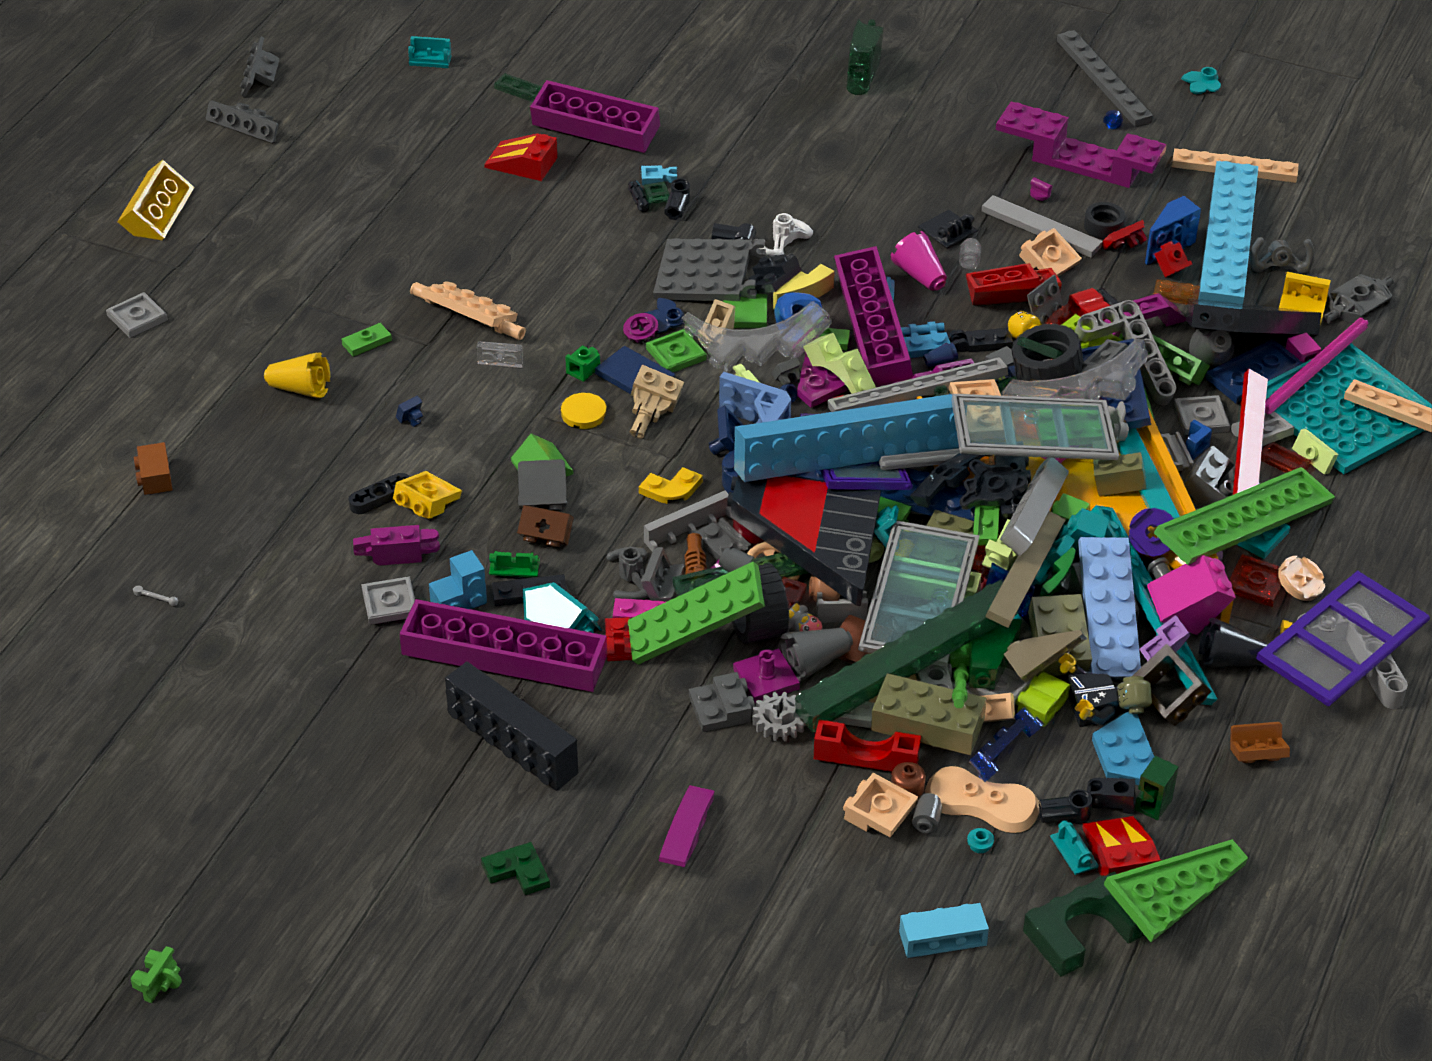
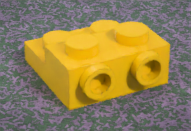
[393,471,462,519]

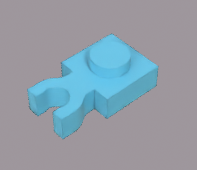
[641,165,677,186]

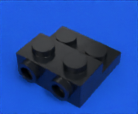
[748,254,802,293]

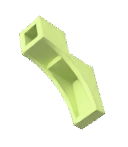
[803,333,876,394]

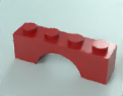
[813,720,921,771]

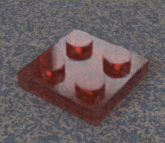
[1229,554,1282,607]

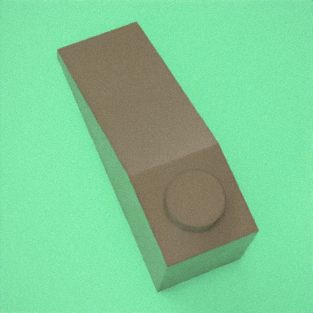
[1004,630,1087,683]

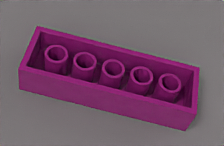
[530,80,660,153]

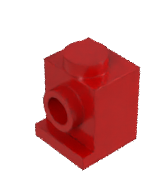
[1154,241,1192,277]

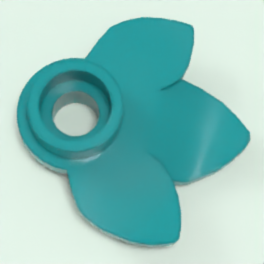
[1181,67,1221,94]

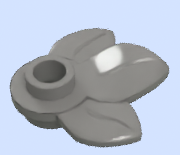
[1108,401,1129,443]

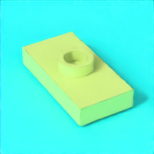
[1292,429,1339,475]

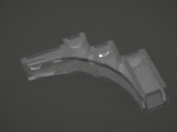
[682,301,832,372]
[1002,338,1148,416]

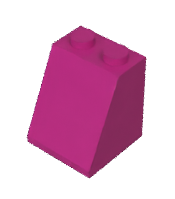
[1147,555,1236,635]

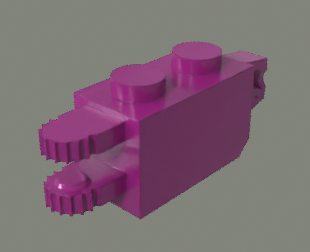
[353,525,440,566]

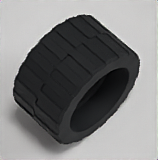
[1012,324,1084,396]
[730,563,789,644]

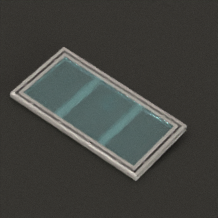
[951,394,1119,460]
[858,521,979,667]

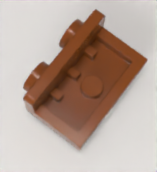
[1230,722,1290,763]

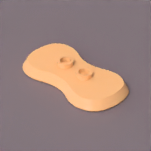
[925,766,1039,833]

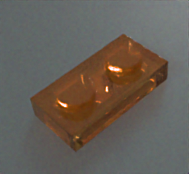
[1154,279,1200,305]

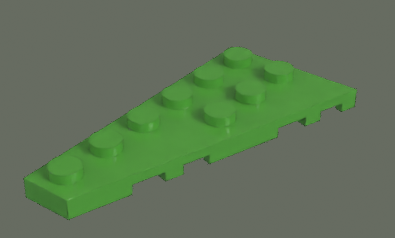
[1104,839,1248,942]

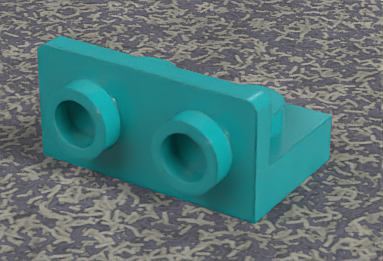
[874,505,901,551]

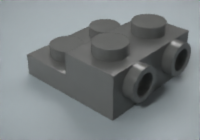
[689,672,755,732]

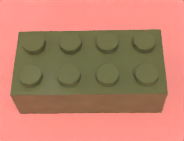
[871,673,986,755]

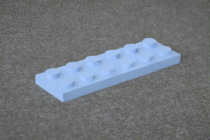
[1078,537,1141,680]

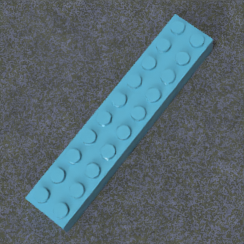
[1198,161,1259,313]

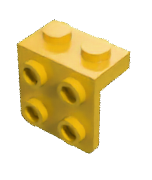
[1279,272,1331,325]

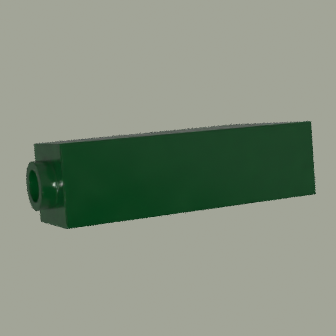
[969,615,1022,690]

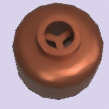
[891,762,926,798]

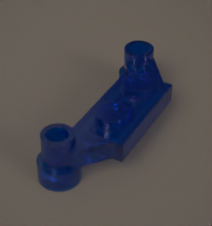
[969,707,1044,782]

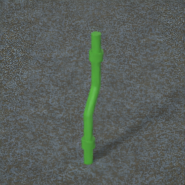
[952,663,969,708]

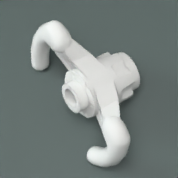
[753,213,813,257]

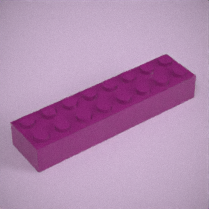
[834,246,913,388]
[399,599,607,692]

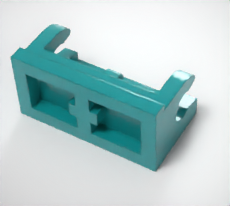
[408,36,452,68]

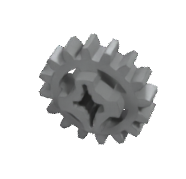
[752,692,808,741]

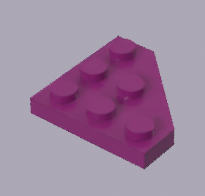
[797,352,849,408]

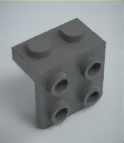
[518,459,567,511]

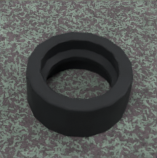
[1084,202,1126,239]

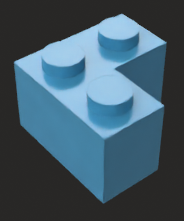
[429,550,487,609]

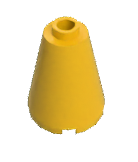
[264,353,330,398]

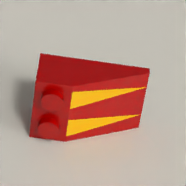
[484,133,558,181]
[1082,816,1161,889]

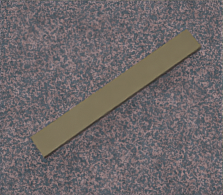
[985,511,1066,628]

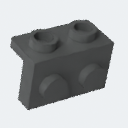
[641,547,685,602]

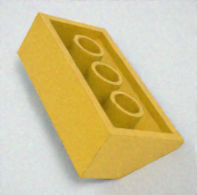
[117,160,194,240]

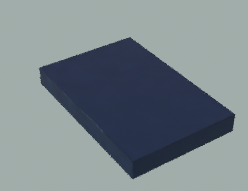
[595,346,675,394]

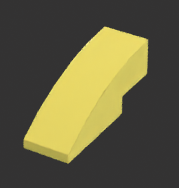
[773,264,835,310]

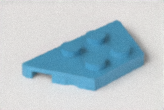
[1092,711,1154,785]

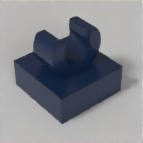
[396,395,423,427]

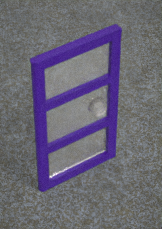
[1257,571,1430,706]

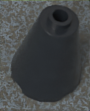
[1198,618,1268,667]

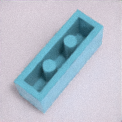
[899,903,989,958]

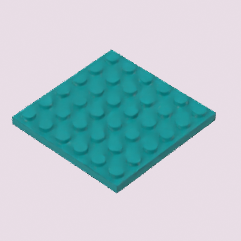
[1266,343,1432,474]

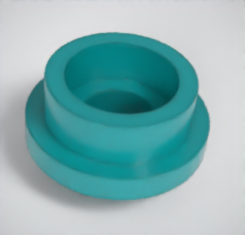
[967,828,994,854]

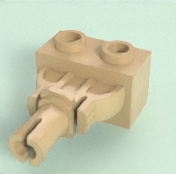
[630,365,684,439]

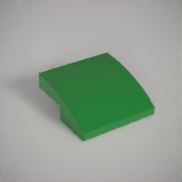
[1040,547,1076,597]

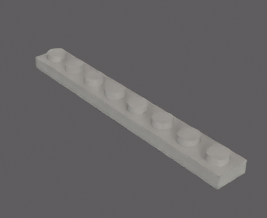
[828,357,1008,412]

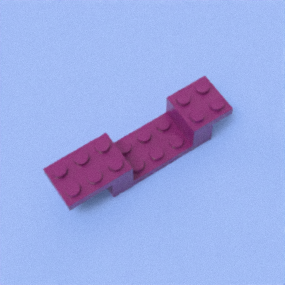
[996,102,1167,188]

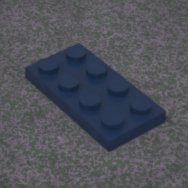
[1205,339,1303,403]

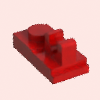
[1102,220,1147,250]
[605,617,632,661]

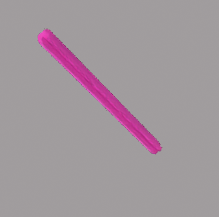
[1265,318,1368,415]

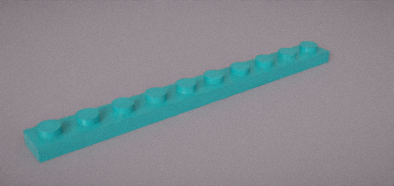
[1091,505,1217,705]

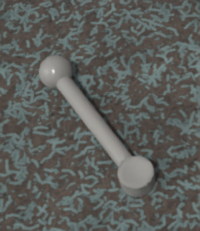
[133,586,178,606]

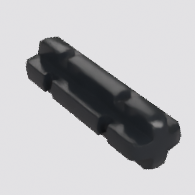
[628,180,649,212]

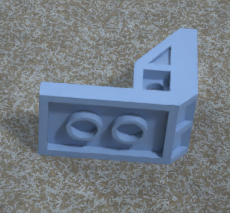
[719,372,791,423]

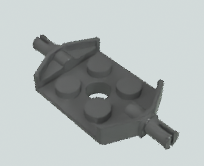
[1323,274,1394,323]

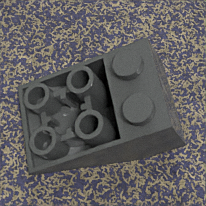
[1183,445,1260,505]

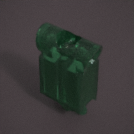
[846,19,884,95]

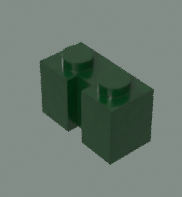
[1135,756,1179,821]

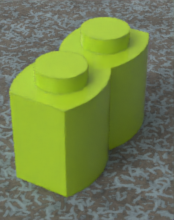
[1016,672,1070,727]

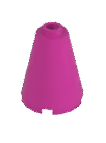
[891,231,947,290]

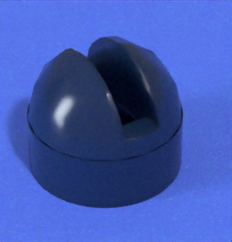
[780,384,797,402]

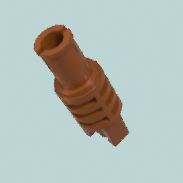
[684,533,707,591]

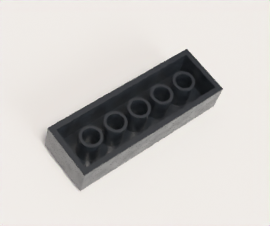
[445,661,578,791]

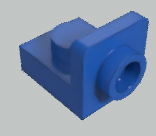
[1186,420,1212,460]

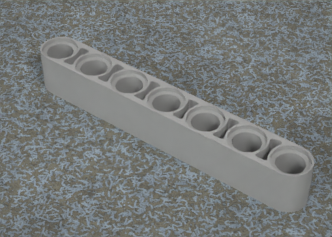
[1000,458,1069,556]

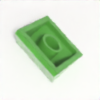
[511,434,573,477]

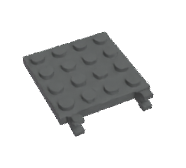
[653,238,766,301]

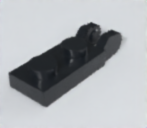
[948,328,1013,352]

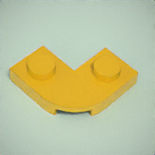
[639,467,703,504]

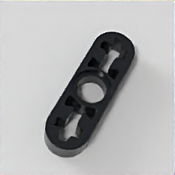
[349,473,410,514]

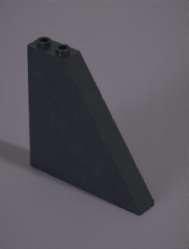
[1186,298,1322,335]

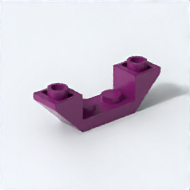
[1104,293,1186,338]

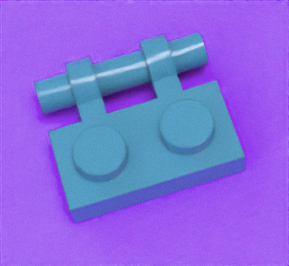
[901,321,950,358]

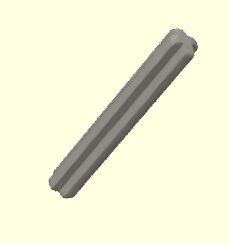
[879,449,960,470]

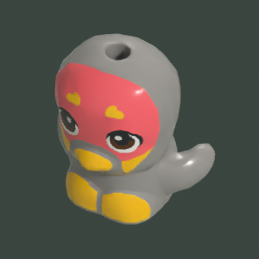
[787,603,822,632]

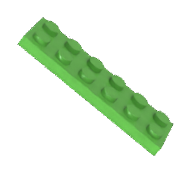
[628,561,765,664]

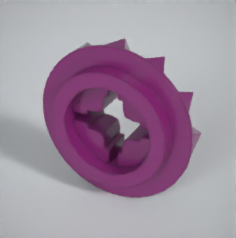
[623,313,659,343]

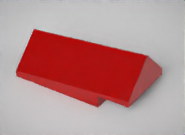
[966,263,1062,305]

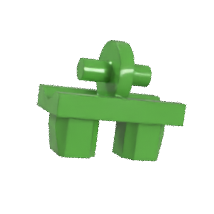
[131,946,182,1003]

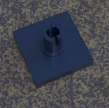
[709,405,744,455]

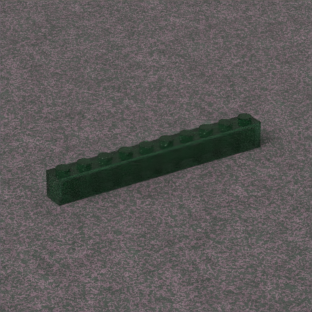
[795,580,1018,732]

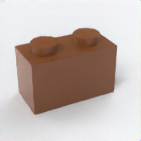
[134,442,173,495]

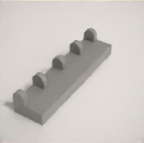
[644,491,732,552]

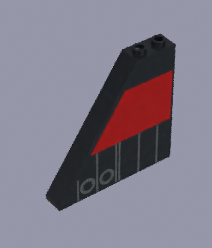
[727,475,881,606]

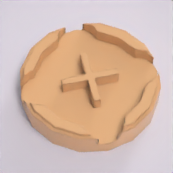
[1278,556,1325,601]

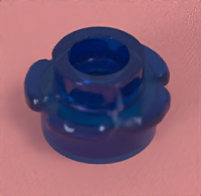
[1103,110,1123,129]

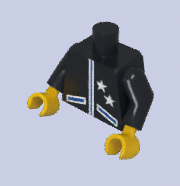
[1059,653,1119,727]

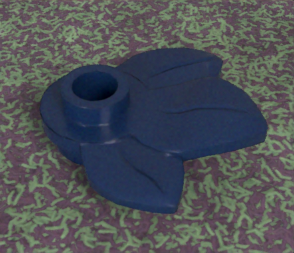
[644,298,685,333]

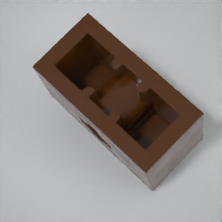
[517,505,574,548]

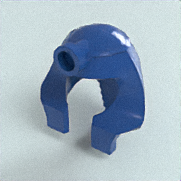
[774,292,823,347]

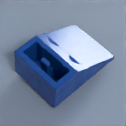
[1145,196,1201,265]

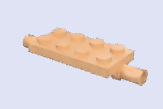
[410,282,526,340]

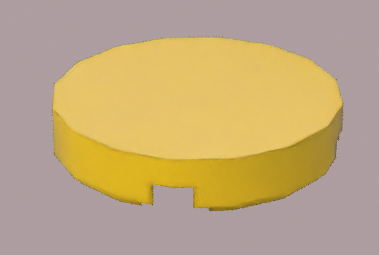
[561,393,607,429]

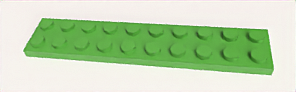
[1154,467,1335,565]

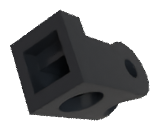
[1086,778,1136,814]

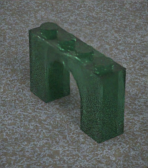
[1023,871,1145,977]

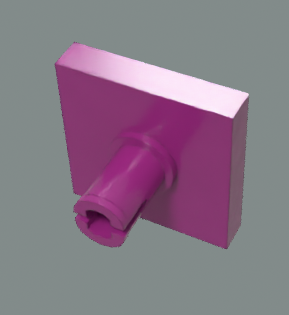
[733,649,800,704]

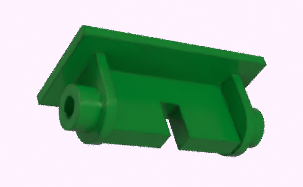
[489,551,540,577]

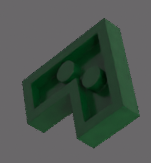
[481,842,550,895]

